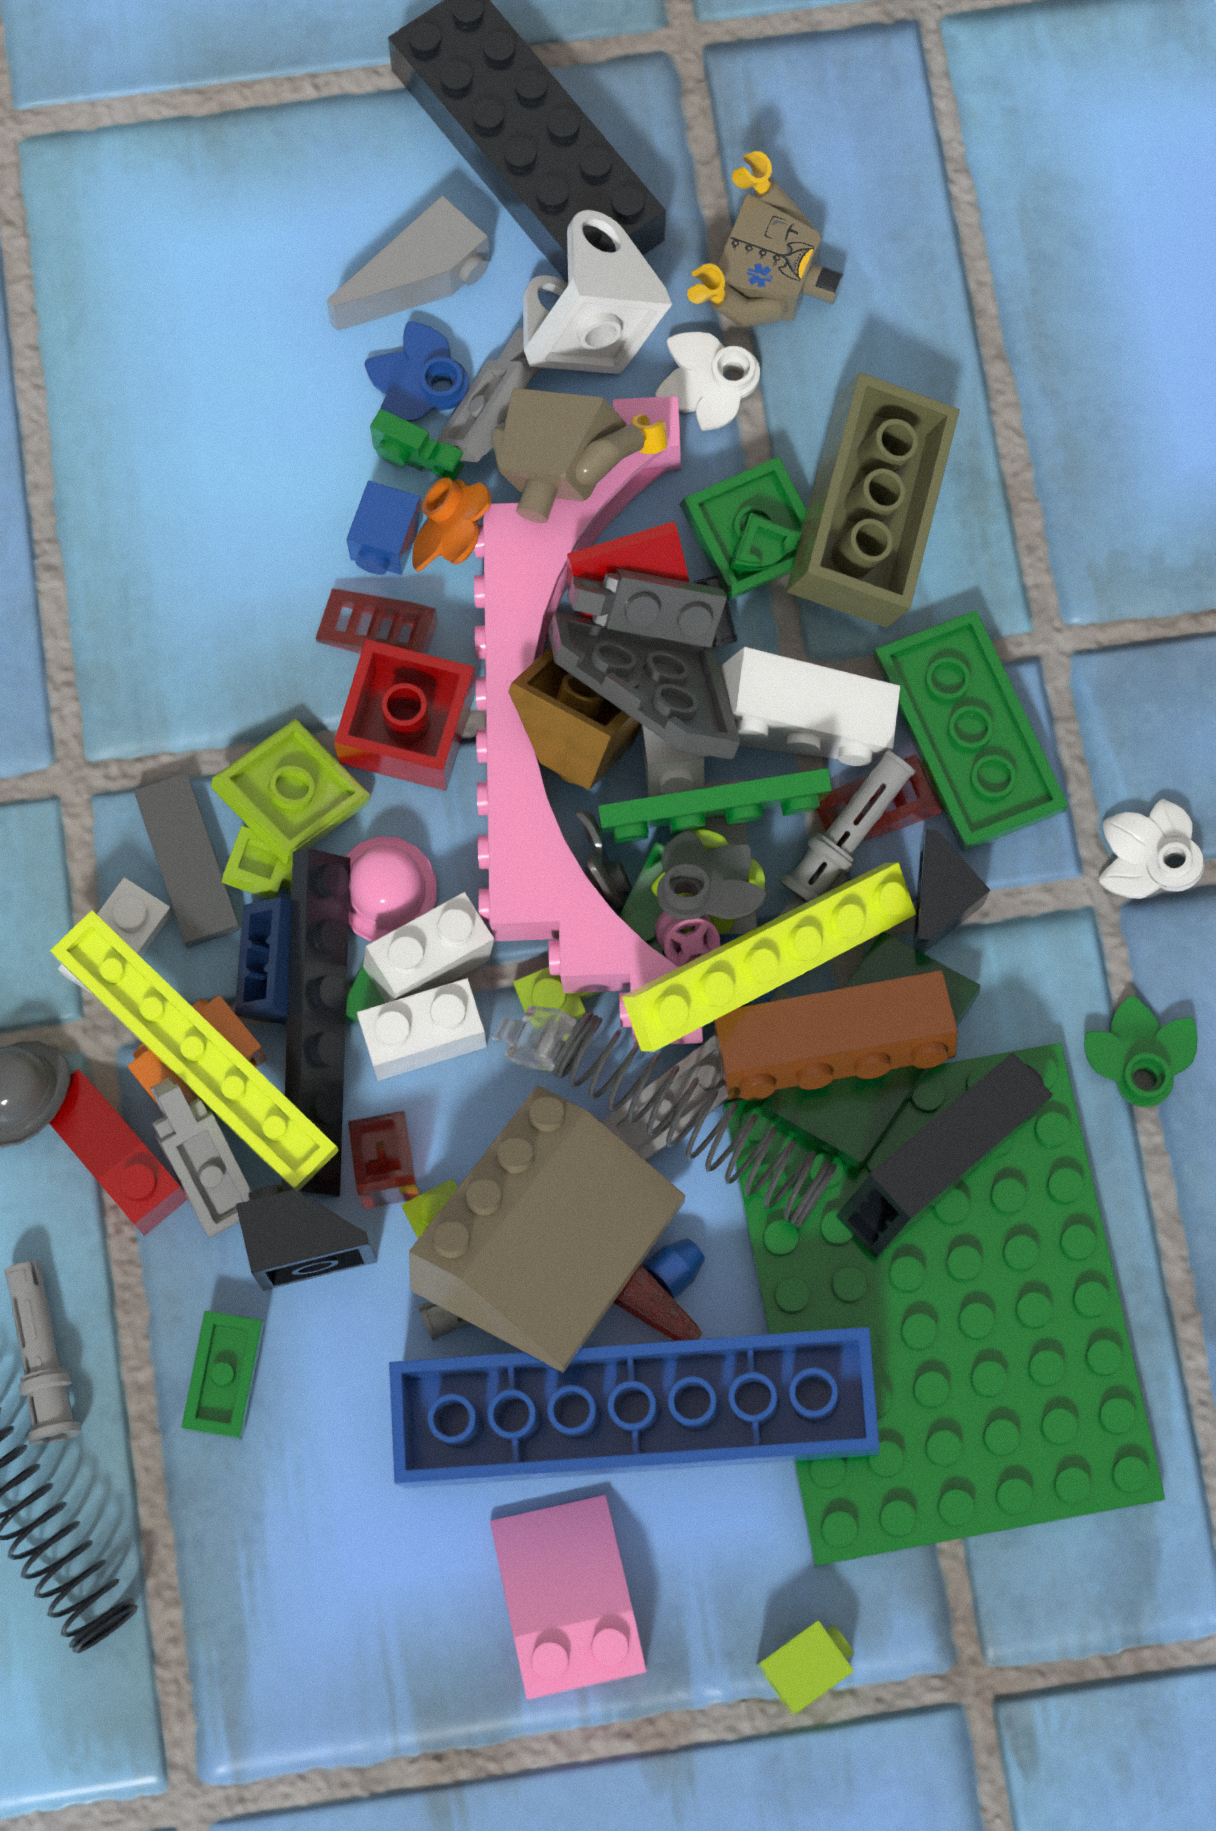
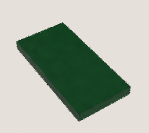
[762,932,981,1171]

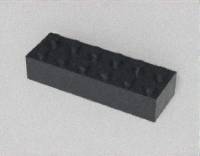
[388,0,666,283]

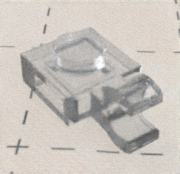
[490,1005,577,1072]

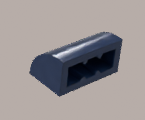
[235,897,291,1024]

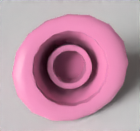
[345,837,437,943]

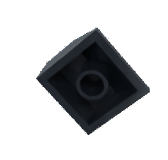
[236,1185,377,1291]

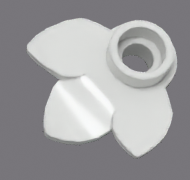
[655,332,760,431]
[1099,799,1205,899]

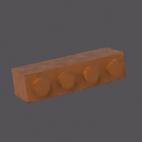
[714,970,958,1100]

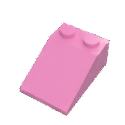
[490,1495,646,1700]

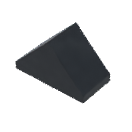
[913,829,990,954]

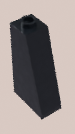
[836,1052,1053,1259]

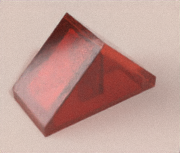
[348,1111,420,1209]

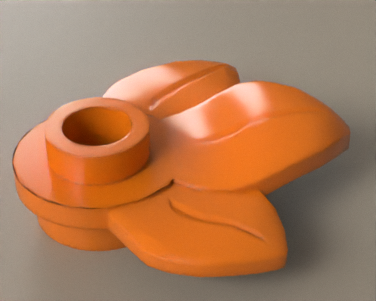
[412,477,491,572]

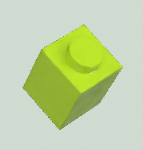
[756,1620,855,1715]

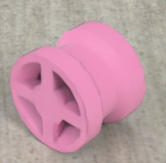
[655,911,720,967]

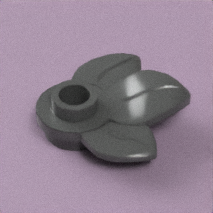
[575,810,632,908]
[657,830,766,920]

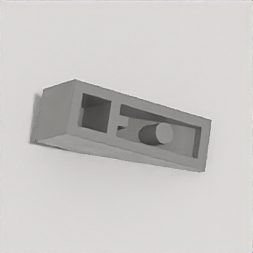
[327,195,490,331]

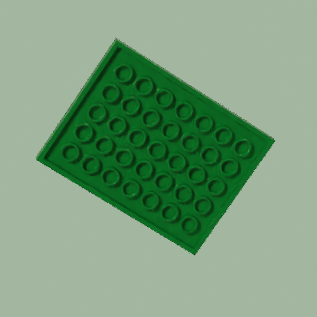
[723,1043,1165,1567]

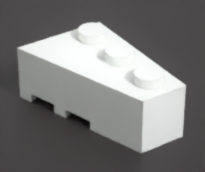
[719,647,900,766]

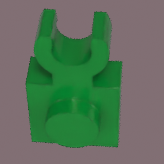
[370,408,464,481]

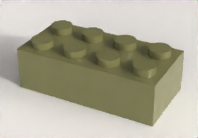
[786,372,960,628]

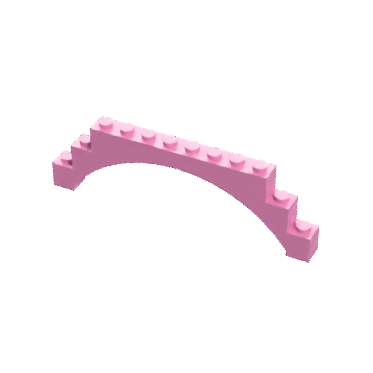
[474,396,703,1045]

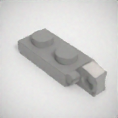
[436,328,541,462]
[150,1077,251,1239]

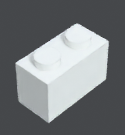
[363,892,494,1003]
[357,978,487,1081]

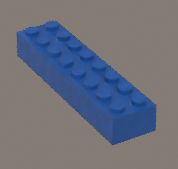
[389,1327,880,1488]

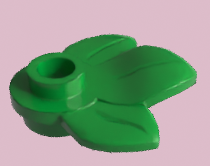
[1084,995,1198,1108]

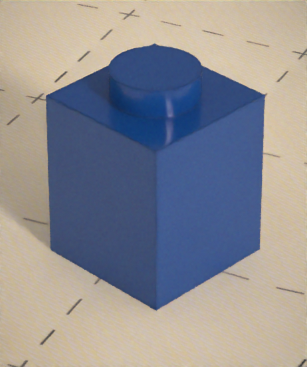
[346,480,423,575]

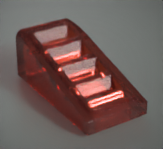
[316,588,438,654]
[816,754,942,846]
[613,1264,703,1341]

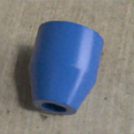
[641,1238,705,1301]

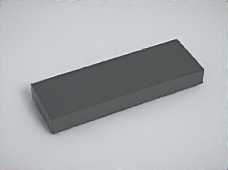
[134,772,241,948]

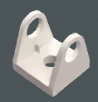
[523,210,672,374]

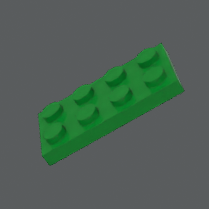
[873,610,1068,852]
[598,768,832,844]

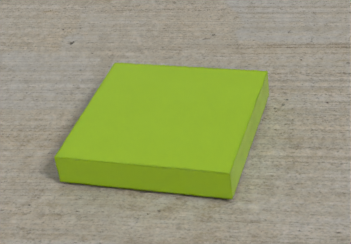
[210,718,371,865]

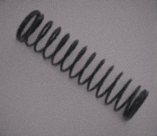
[0,1407,138,1653]

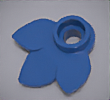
[364,321,469,422]

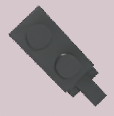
[567,568,727,648]

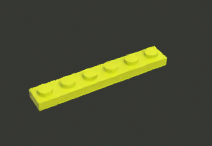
[622,862,916,1052]
[50,910,339,1191]

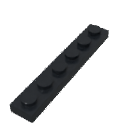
[281,848,351,1198]

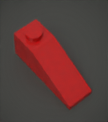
[49,1069,187,1236]

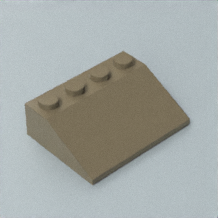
[409,1085,686,1373]

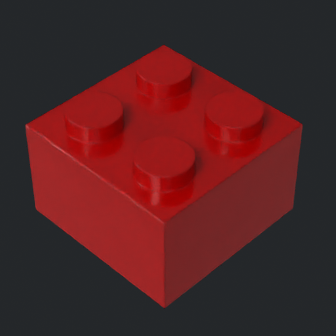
[334,639,476,791]

